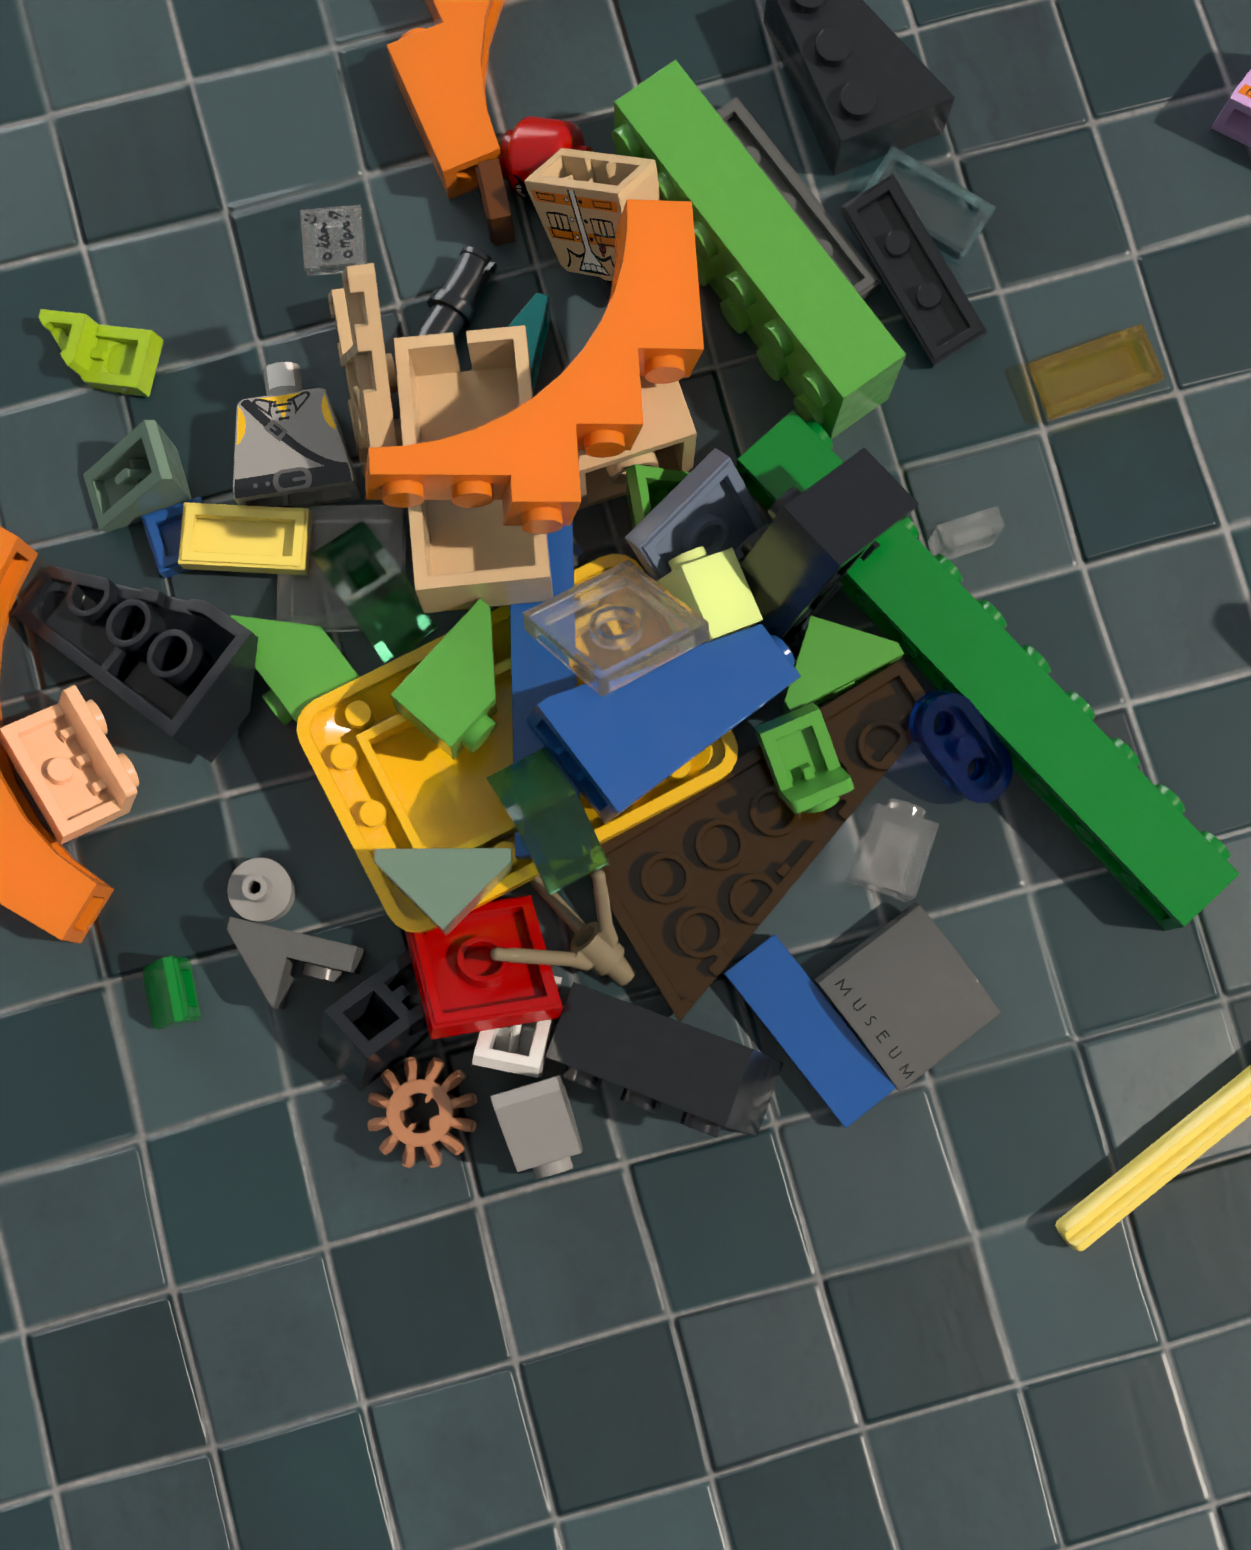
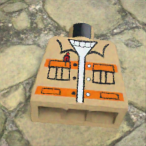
[524,148,660,300]

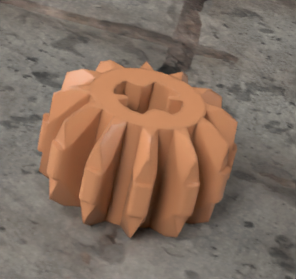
[367,1057,479,1168]

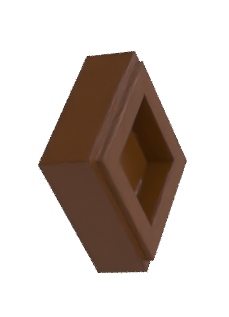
[475,158,515,246]

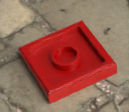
[405,895,563,1040]

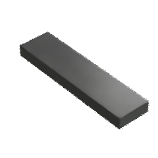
[716,97,882,300]

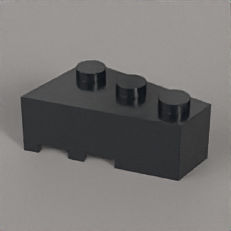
[763,0,955,176]
[738,447,919,643]

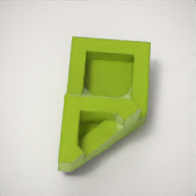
[38,309,164,397]

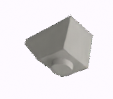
[490,1074,583,1179]

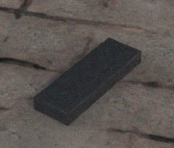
[840,174,987,368]

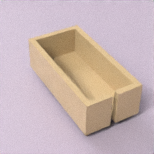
[394,325,554,613]

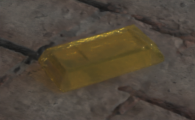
[1027,323,1165,421]

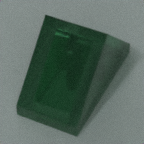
[487,747,608,895]

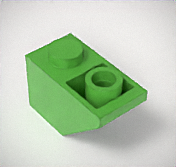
[230,615,359,726]

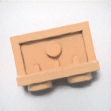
[0,685,139,845]

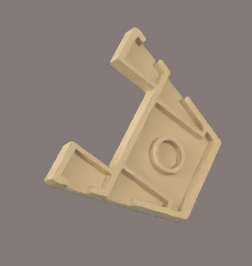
[328,263,403,477]

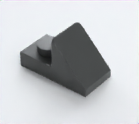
[227,917,366,1010]

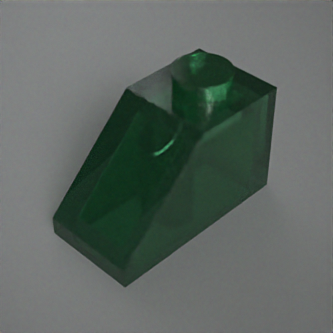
[311,520,438,663]

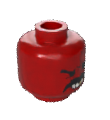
[499,116,593,199]

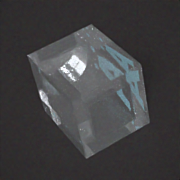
[846,799,939,902]

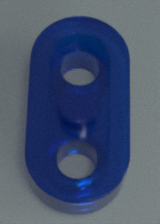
[909,690,1013,803]

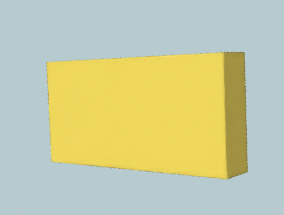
[178,502,313,575]

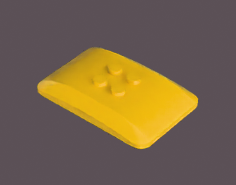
[296,554,738,933]

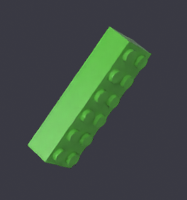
[611,60,906,439]

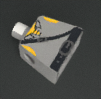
[233,362,362,508]

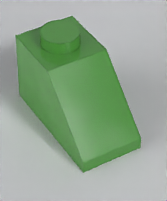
[391,598,497,760]

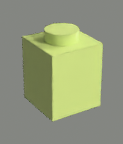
[650,546,763,652]

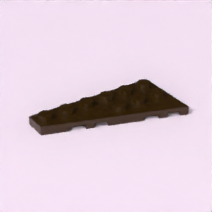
[579,658,937,1021]

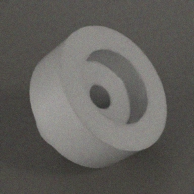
[227,858,296,923]

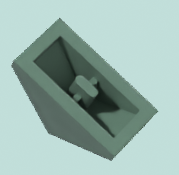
[83,420,192,531]
[374,848,512,936]

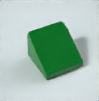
[143,956,201,1030]

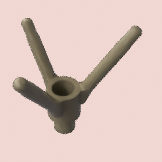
[490,869,636,987]

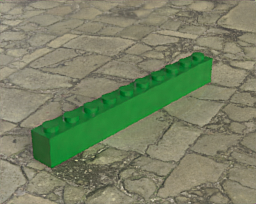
[736,410,1240,931]

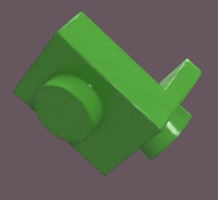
[754,703,854,813]

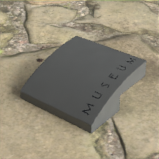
[814,902,1001,1092]

